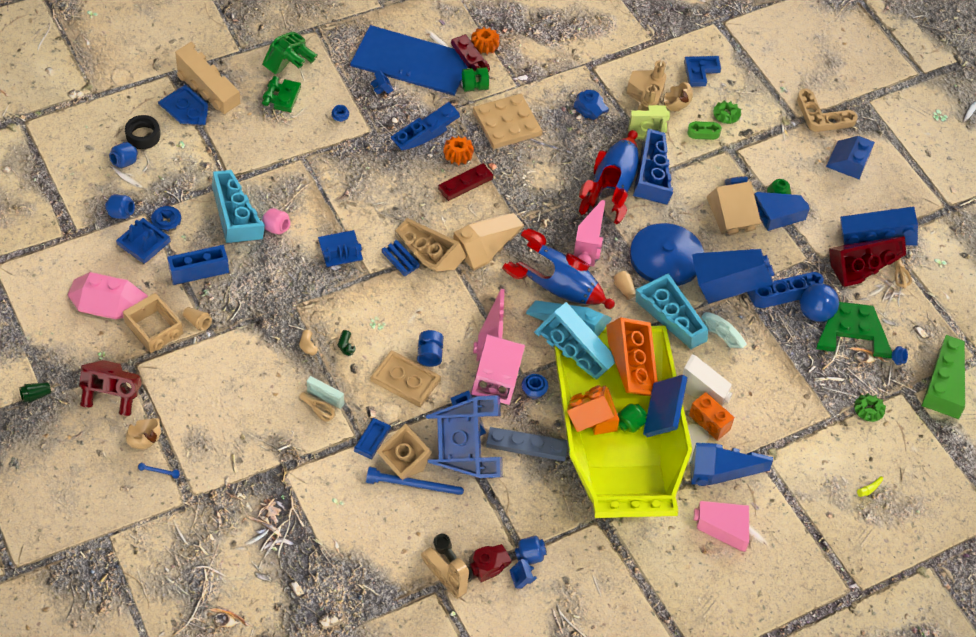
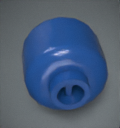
[109,142,138,168]
[105,194,135,219]
[515,536,547,565]

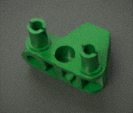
[262,32,318,75]

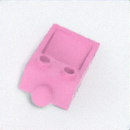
[574,200,605,267]
[471,335,525,405]

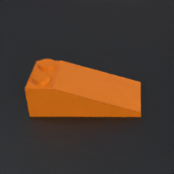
[606,317,658,396]

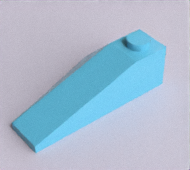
[526,300,611,336]

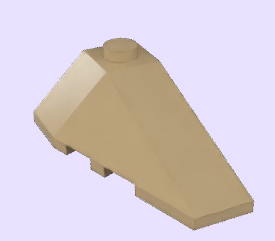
[453,213,524,271]
[395,218,467,271]

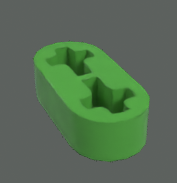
[687,121,722,140]

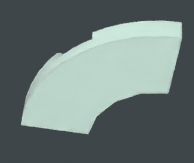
[701,312,747,348]

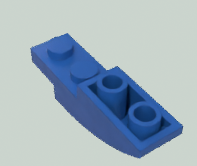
[391,102,460,150]

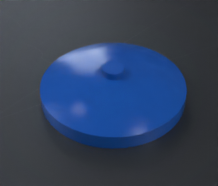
[630,223,704,286]

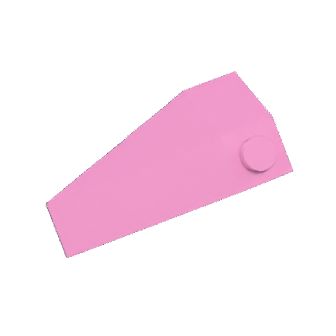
[473,289,505,361]

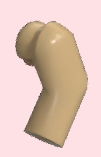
[299,330,318,356]

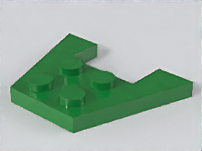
[816,302,892,359]

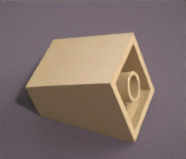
[707,181,761,235]

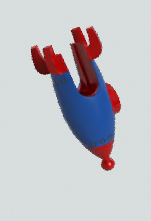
[579,130,639,224]
[502,228,615,309]

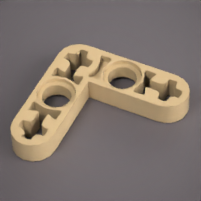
[797,89,858,132]
[421,547,469,599]

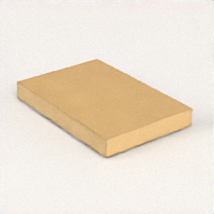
[370,350,441,408]

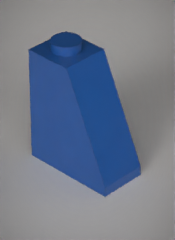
[754,192,810,231]

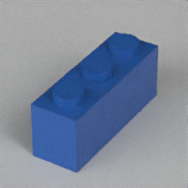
[167,245,229,285]

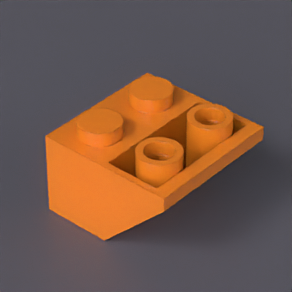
[567,385,615,432]

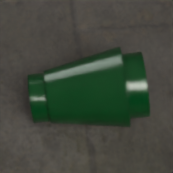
[19,382,51,403]

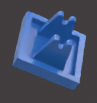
[116,218,171,264]

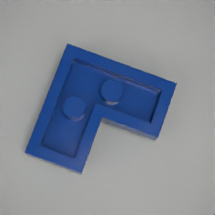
[684,56,721,87]

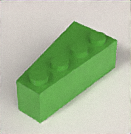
[921,335,965,419]

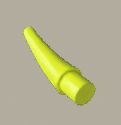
[857,476,883,497]

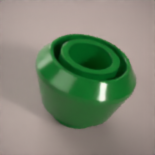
[767,179,792,194]

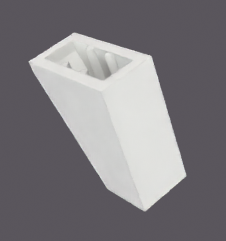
[682,354,733,406]

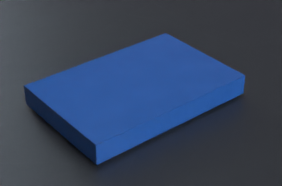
[643,375,687,437]

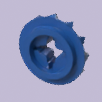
[151,206,182,232]

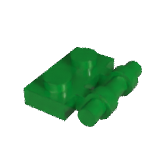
[262,76,301,113]

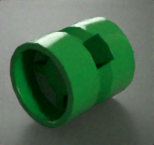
[462,67,489,92]

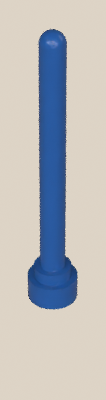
[366,467,464,495]

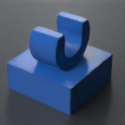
[371,70,394,94]
[510,559,537,589]

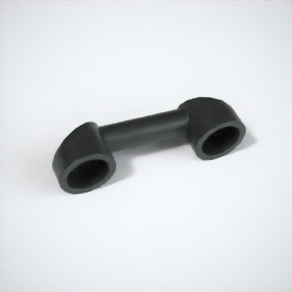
[433,534,473,583]

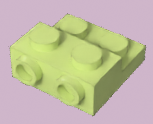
[627,105,670,139]

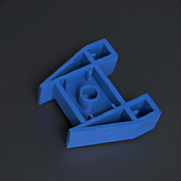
[426,395,503,478]

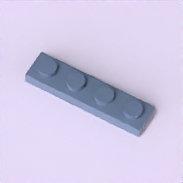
[486,427,568,461]

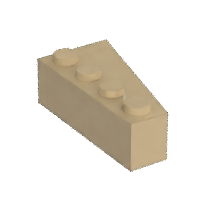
[175,41,241,115]

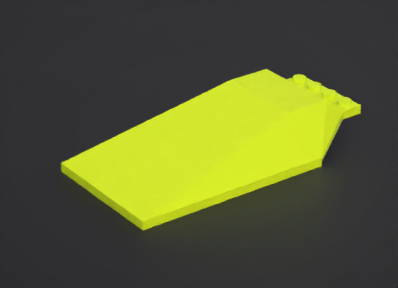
[554,326,692,518]

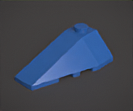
[690,443,773,486]

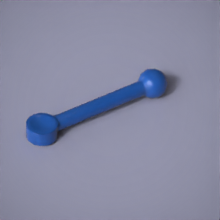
[138,463,180,479]

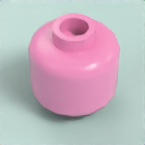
[262,208,291,235]

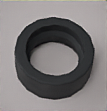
[125,115,161,149]

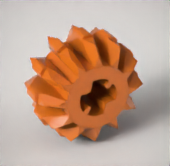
[471,27,500,55]
[443,135,474,166]

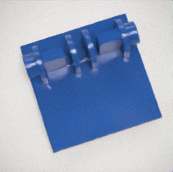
[318,230,363,267]

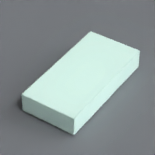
[307,376,344,409]

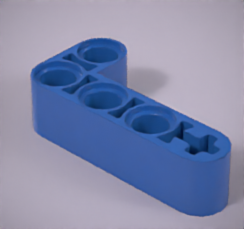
[747,272,824,308]

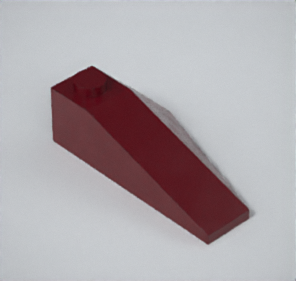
[829,236,907,287]

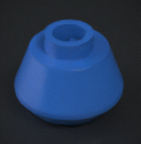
[522,374,548,399]

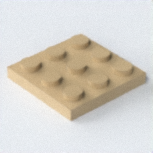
[473,94,542,149]

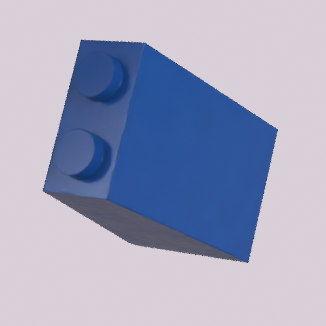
[692,249,775,304]

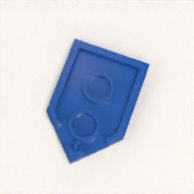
[158,84,208,125]

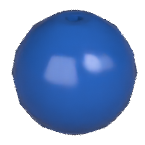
[800,283,839,322]

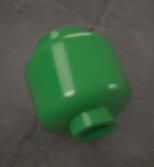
[618,404,647,433]

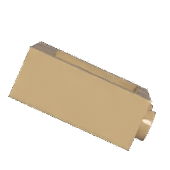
[123,293,183,353]

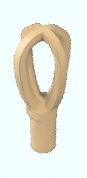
[894,258,912,289]
[299,392,335,422]

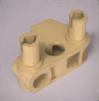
[627,60,666,111]

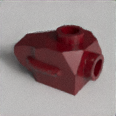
[469,544,512,583]

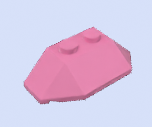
[67,272,148,319]

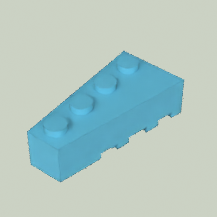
[212,170,265,243]
[636,273,708,349]
[534,302,615,380]

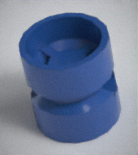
[417,330,444,367]

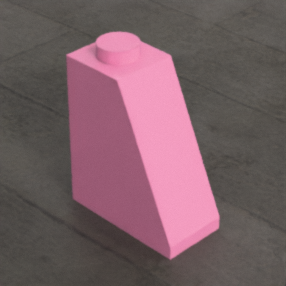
[693,501,749,552]

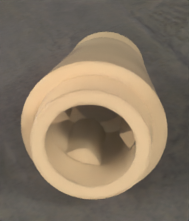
[613,271,636,300]
[183,307,212,330]

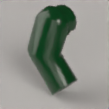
[337,330,356,356]

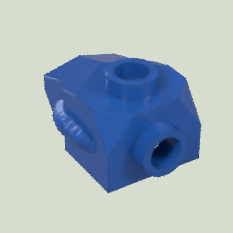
[574,90,609,120]

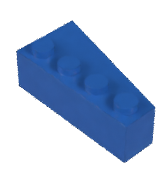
[633,128,673,205]
[840,206,918,246]

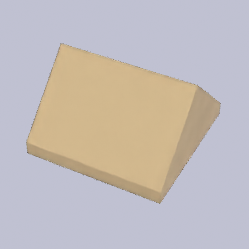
[376,424,432,480]

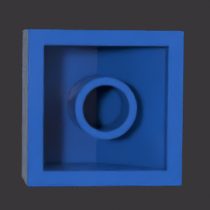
[826,136,875,180]

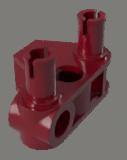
[79,360,142,416]

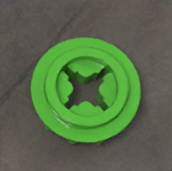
[713,100,741,124]
[854,393,886,422]

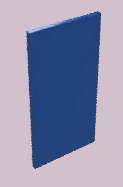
[350,25,468,96]

